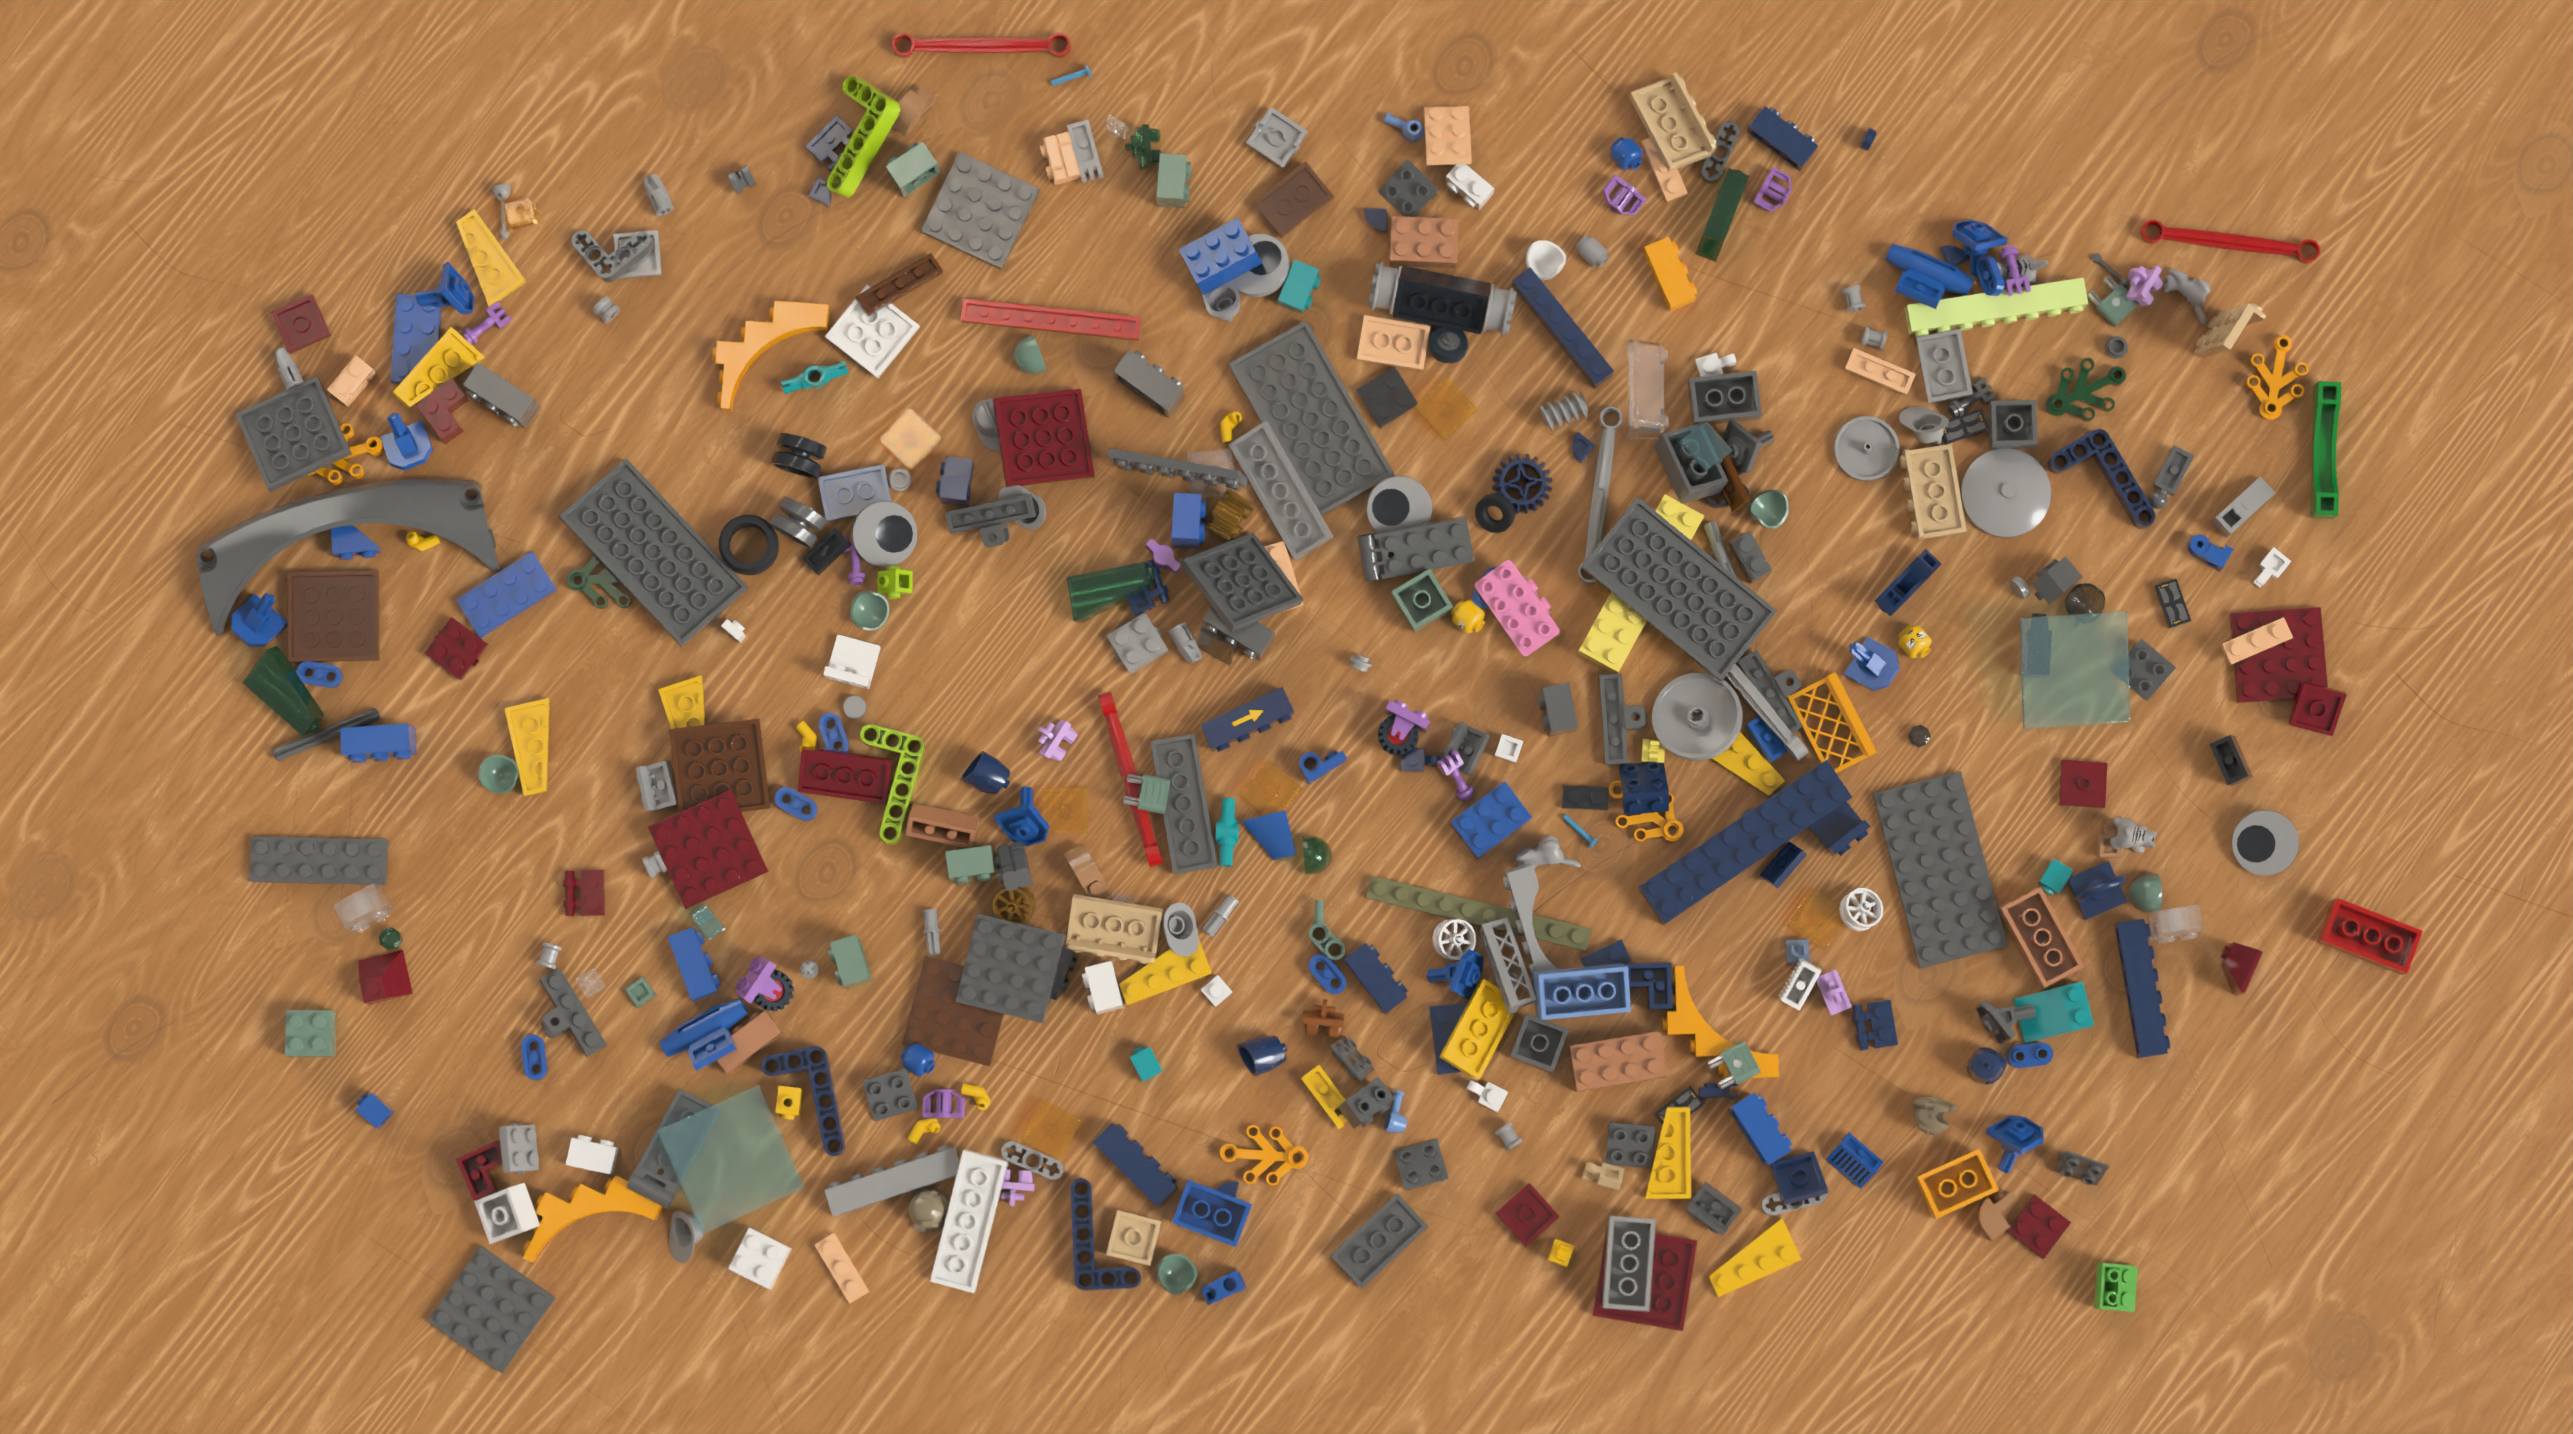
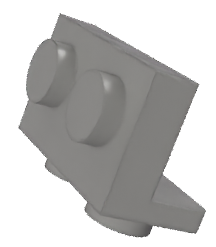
[636,761,678,811]

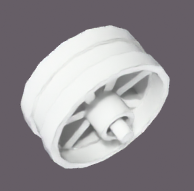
[1839,888,1883,931]
[1432,919,1476,960]

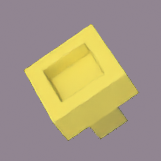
[1641,739,1665,763]

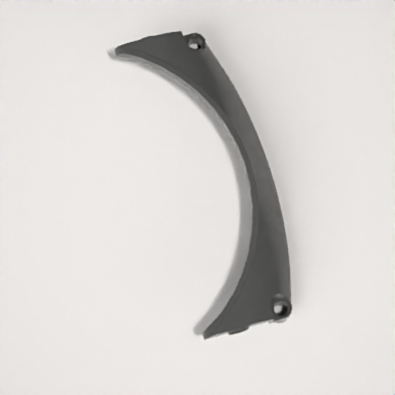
[196,479,500,635]

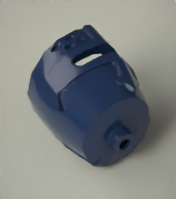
[960,751,1010,795]
[1237,1035,1287,1076]
[1966,1047,2007,1085]

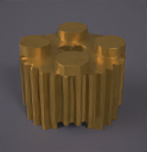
[1205,488,1254,540]

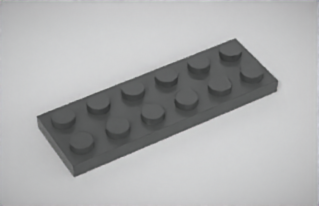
[1107,448,1248,490]
[1150,734,1218,875]
[250,836,389,885]

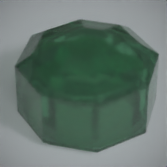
[379,927,402,950]

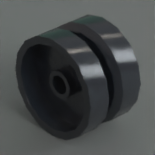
[771,433,827,478]

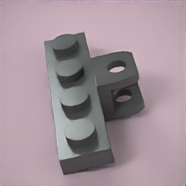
[945,494,1036,547]
[1738,649,1803,733]
[1599,673,1647,765]
[539,968,607,1058]

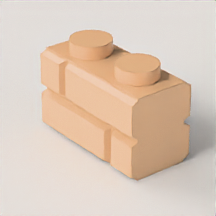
[1040,132,1080,185]
[327,355,377,407]

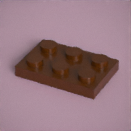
[1253,162,1334,238]

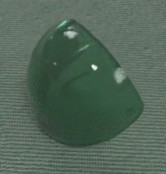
[1302,836,1332,875]

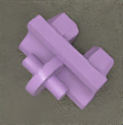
[2125,265,2163,307]
[1038,719,1078,761]
[1816,969,1852,1016]
[1001,1169,1035,1207]

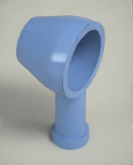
[1384,112,1425,142]
[1384,1090,1407,1133]

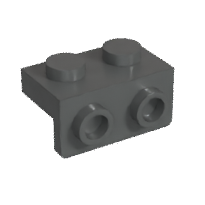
[1441,721,1490,777]
[1686,1181,1742,1236]

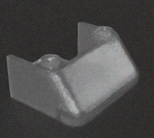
[1625,340,1669,439]

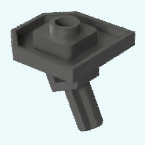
[1722,420,1774,476]
[1975,1000,2036,1044]

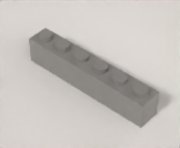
[824,1144,960,1217]

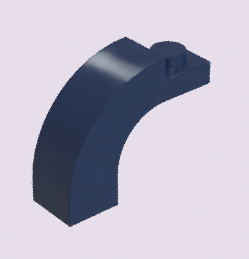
[1874,549,1942,617]

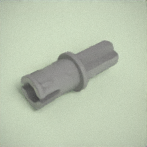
[1203,894,1239,936]
[923,909,941,955]
[800,960,819,979]

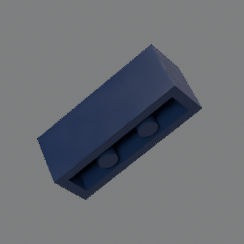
[1747,106,1818,171]
[1344,943,1408,1015]

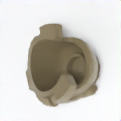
[1913,1097,1958,1136]
[908,1188,950,1232]

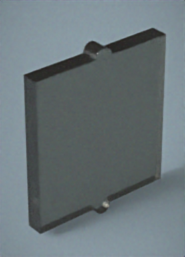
[1198,627,1234,666]

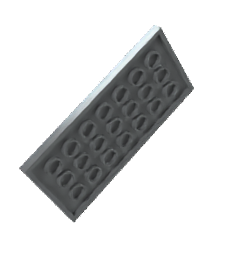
[1228,321,1395,516]
[559,459,748,647]
[1581,497,1777,681]
[1873,771,2008,969]

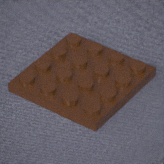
[287,570,380,663]
[669,718,770,812]
[902,956,1004,1067]

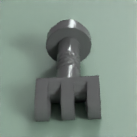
[1948,377,1998,418]

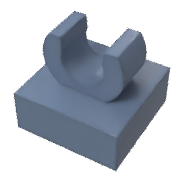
[1785,939,1810,963]

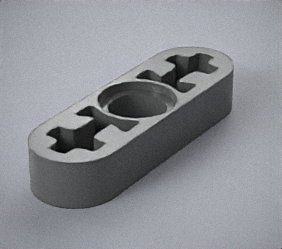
[1701,121,1740,183]

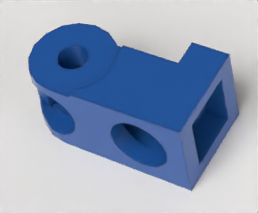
[2188,535,2234,571]
[1200,1270,1247,1305]

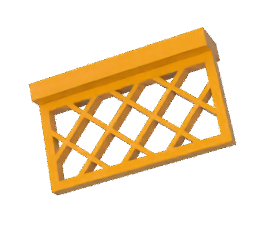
[1788,672,1878,773]

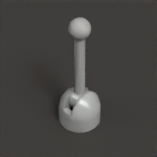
[493,184,511,239]

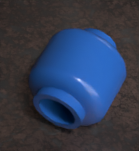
[1610,137,1643,170]
[901,1043,936,1077]

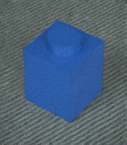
[356,1093,395,1129]

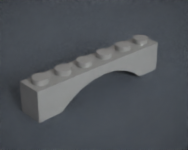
[1503,863,1559,977]

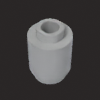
[1576,235,1609,268]

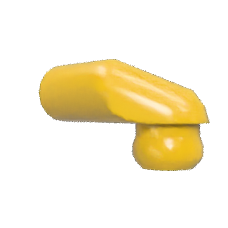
[1220,411,1242,443]
[406,532,441,551]
[796,721,817,752]
[961,1083,990,1110]
[908,1118,940,1144]

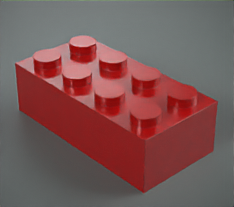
[2317,898,2423,975]

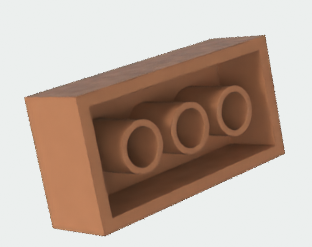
[1998,887,2085,989]
[1568,1031,1667,1092]

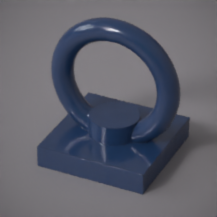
[2067,861,2127,920]

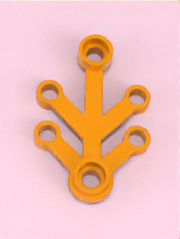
[2246,335,2309,420]
[308,423,384,485]
[1608,780,1684,842]
[1220,1125,1308,1186]

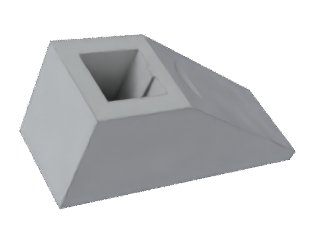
[2211,477,2275,538]

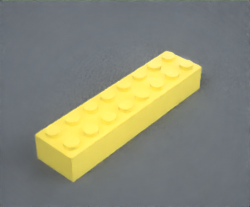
[1577,494,1704,674]

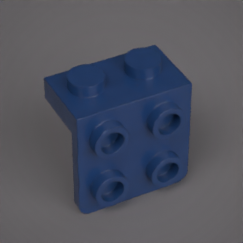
[1619,762,1669,815]
[1809,802,1871,857]

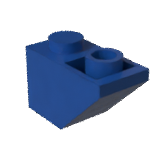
[331,525,381,560]

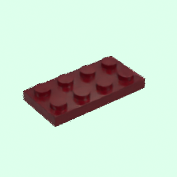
[797,747,892,804]

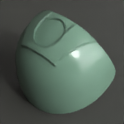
[1013,335,1047,374]
[1749,490,1789,529]
[850,590,889,631]
[478,754,519,794]
[2129,874,2162,913]
[1157,1254,1197,1295]

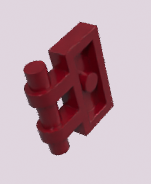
[563,870,605,916]

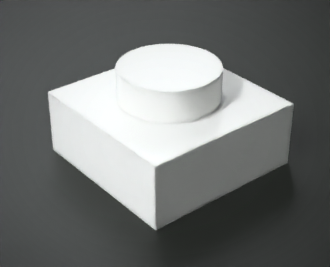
[721,619,746,643]
[1495,734,1523,763]
[1201,975,1233,1007]

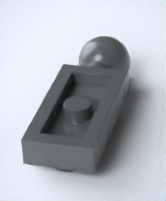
[2149,445,2194,509]

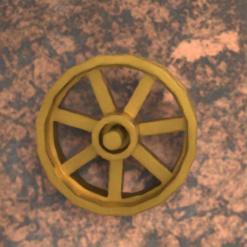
[992,886,1036,924]

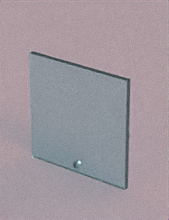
[2020,611,2130,729]
[657,1085,804,1234]

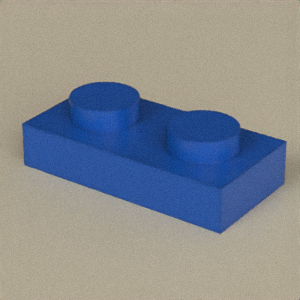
[1745,717,1788,763]

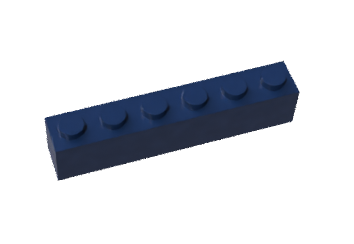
[1511,267,1614,389]
[2114,919,2170,1059]

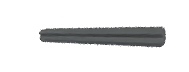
[273,708,380,761]

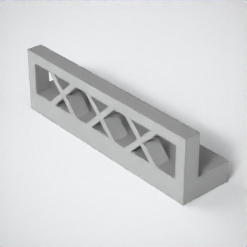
[1479,917,1537,1014]

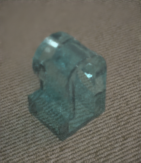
[690,903,726,940]

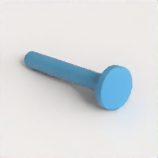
[1051,64,1092,85]
[1563,814,1599,848]

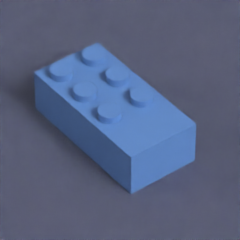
[1533,963,1631,1020]

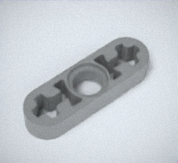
[1001,1141,1064,1180]
[1761,1193,1827,1215]

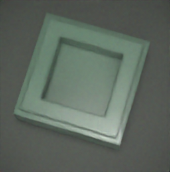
[625,976,657,1008]

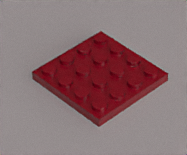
[993,389,1095,488]
[2230,607,2328,703]
[648,789,768,909]
[1592,1225,1697,1331]

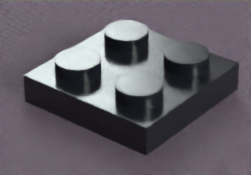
[1357,366,1418,428]

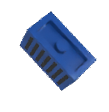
[1826,1132,1883,1189]

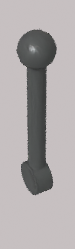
[2092,253,2130,287]

